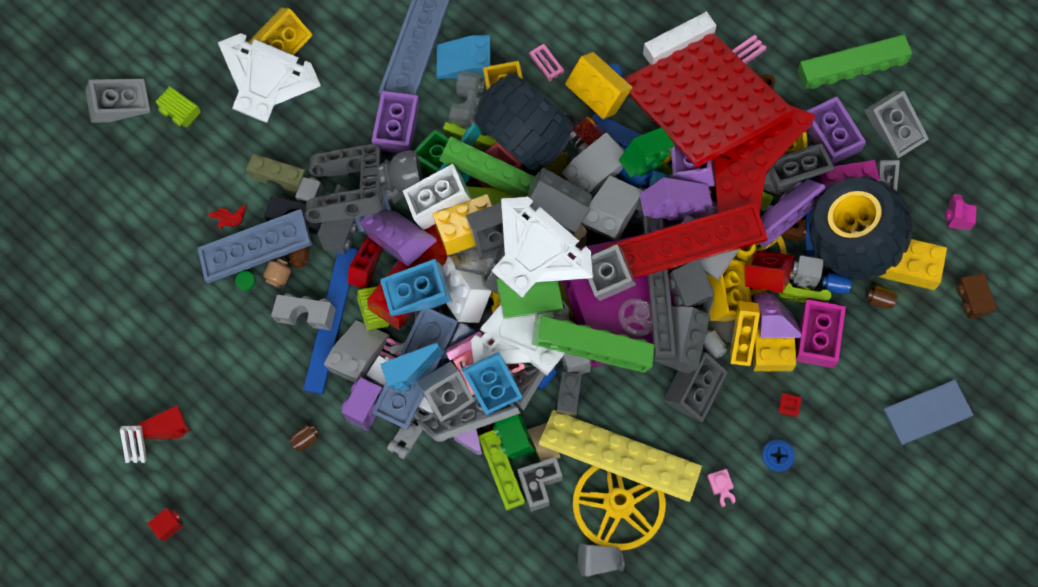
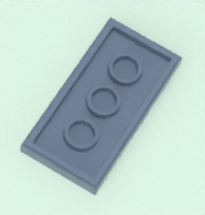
[883,380,973,446]

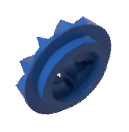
[762,440,795,472]

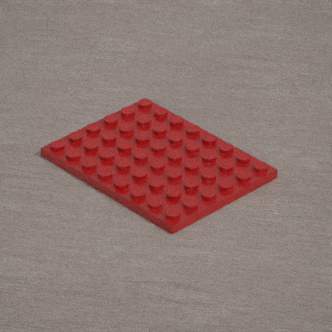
[623,33,794,168]

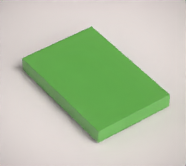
[496,279,563,319]

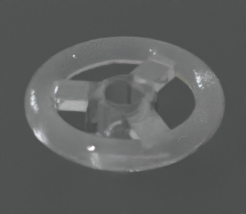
[618,298,652,336]

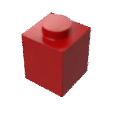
[147,508,183,542]

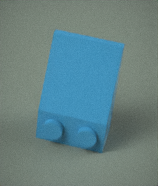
[436,35,491,79]
[380,259,452,316]
[380,343,445,392]
[462,352,523,415]

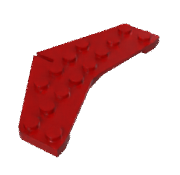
[714,105,815,247]

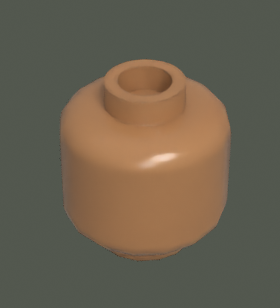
[263,258,291,287]

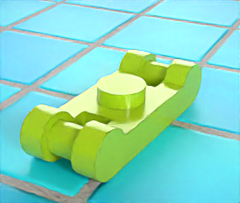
[778,283,831,303]

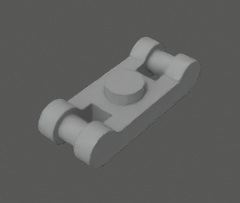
[387,409,428,460]

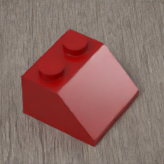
[745,251,794,293]

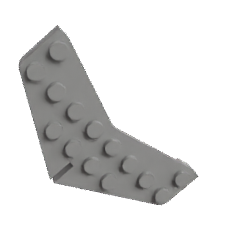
[417,363,545,441]

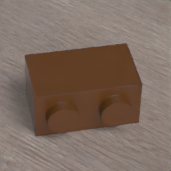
[956,273,997,320]

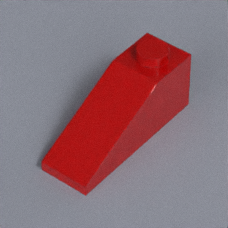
[348,236,384,289]
[127,406,191,439]

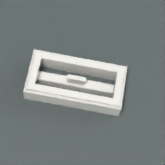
[120,426,147,463]

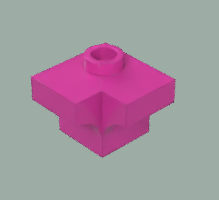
[945,194,977,230]

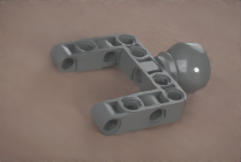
[305,144,423,223]

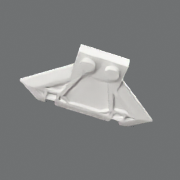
[218,33,321,123]
[491,197,593,298]
[471,305,565,375]

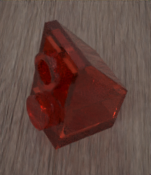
[573,116,608,146]

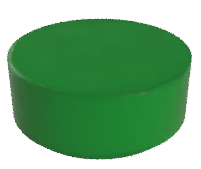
[235,271,255,291]

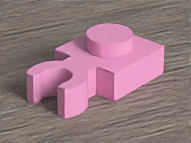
[707,469,735,508]

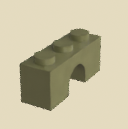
[246,154,308,193]

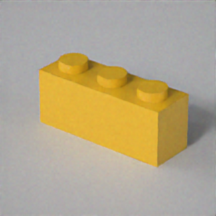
[729,301,760,366]

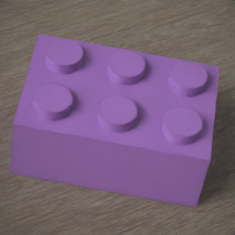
[372,91,420,153]
[807,97,866,165]
[639,177,712,222]

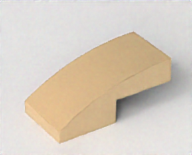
[528,423,560,462]

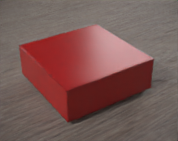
[778,393,802,417]

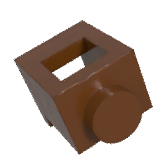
[781,219,806,242]

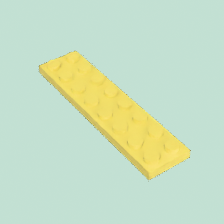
[539,410,702,502]

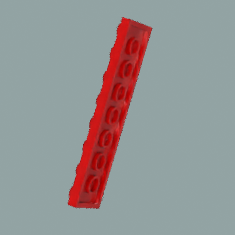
[604,203,768,279]

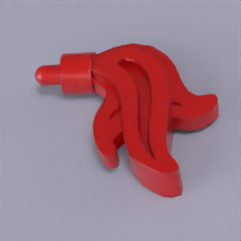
[208,205,246,229]

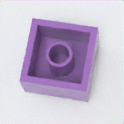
[341,377,383,431]

